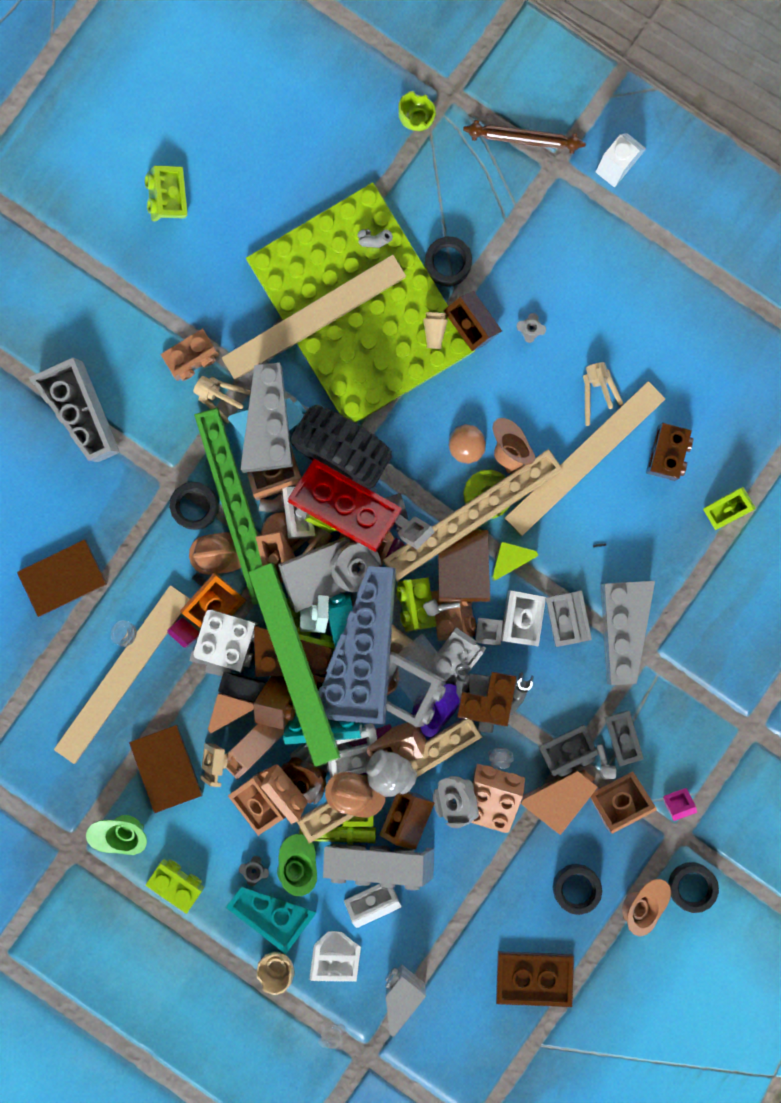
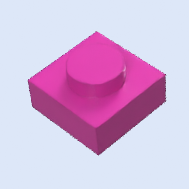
[663,788,697,821]

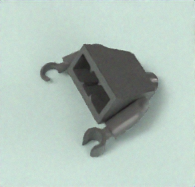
[455,663,534,733]

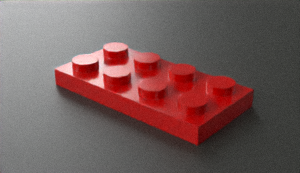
[288,459,402,552]

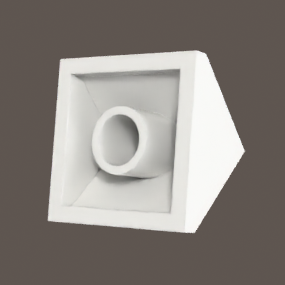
[501,591,546,646]

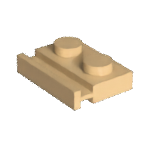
[200,743,228,787]

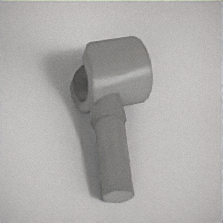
[423,599,461,616]
[597,744,616,779]

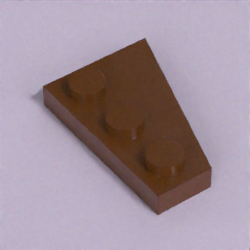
[254,625,332,677]

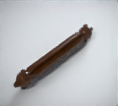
[463,120,586,154]

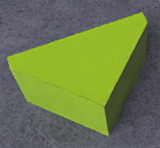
[703,487,756,530]
[491,542,539,581]

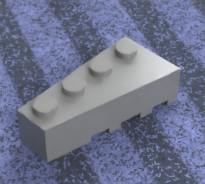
[29,358,120,462]
[240,362,293,473]
[600,581,655,685]
[323,844,435,890]

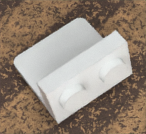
[193,610,259,672]

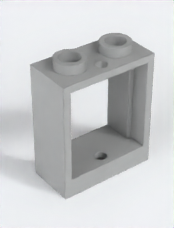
[386,652,446,727]

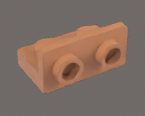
[160,328,219,381]

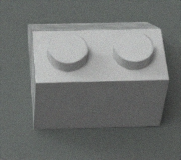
[385,964,426,1037]

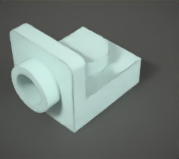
[300,595,329,633]

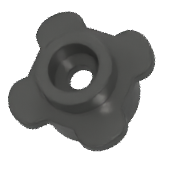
[239,856,269,886]

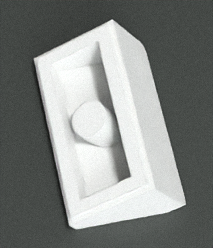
[344,884,402,928]

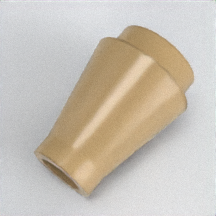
[423,312,448,349]

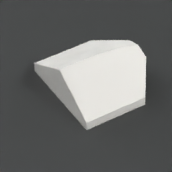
[309,931,361,981]

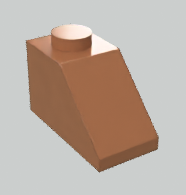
[256,532,295,583]

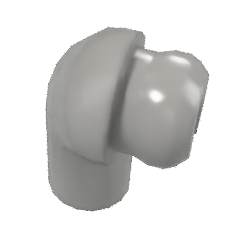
[357,229,393,248]
[259,491,285,513]

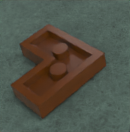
[457,671,517,727]

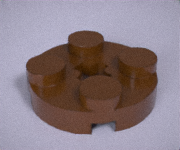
[281,757,327,805]

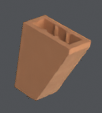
[226,724,284,780]
[520,769,598,835]

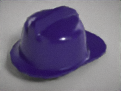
[411,683,460,737]

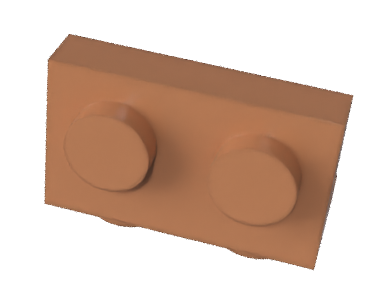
[431,590,476,641]
[258,764,308,824]

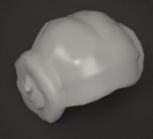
[366,749,417,797]

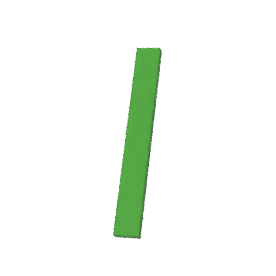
[194,407,263,605]
[248,563,341,767]

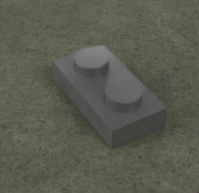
[604,710,644,766]

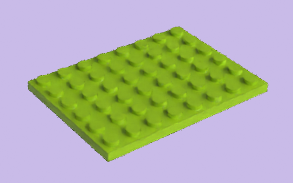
[246,182,475,423]

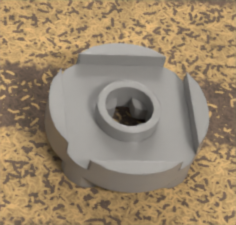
[329,541,381,592]
[433,776,479,828]

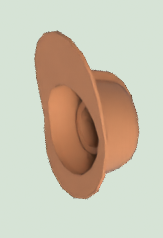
[492,418,535,474]
[189,532,241,574]
[325,772,385,817]
[622,879,671,936]

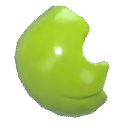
[398,91,436,131]

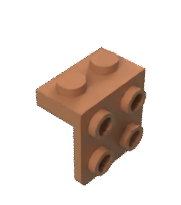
[471,763,525,833]

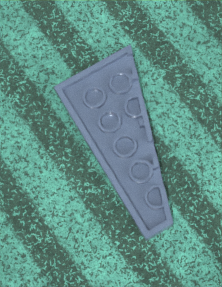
[318,566,396,724]

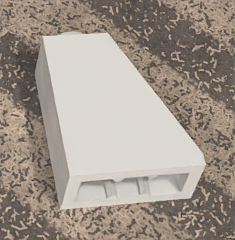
[596,133,646,187]

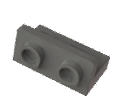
[538,725,599,777]

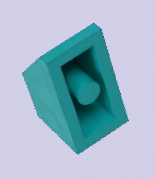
[328,593,353,648]

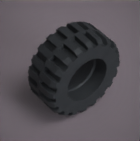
[291,405,392,489]

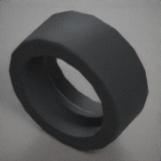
[425,236,472,287]
[169,482,219,530]
[218,672,266,702]
[668,862,719,913]
[552,864,603,915]

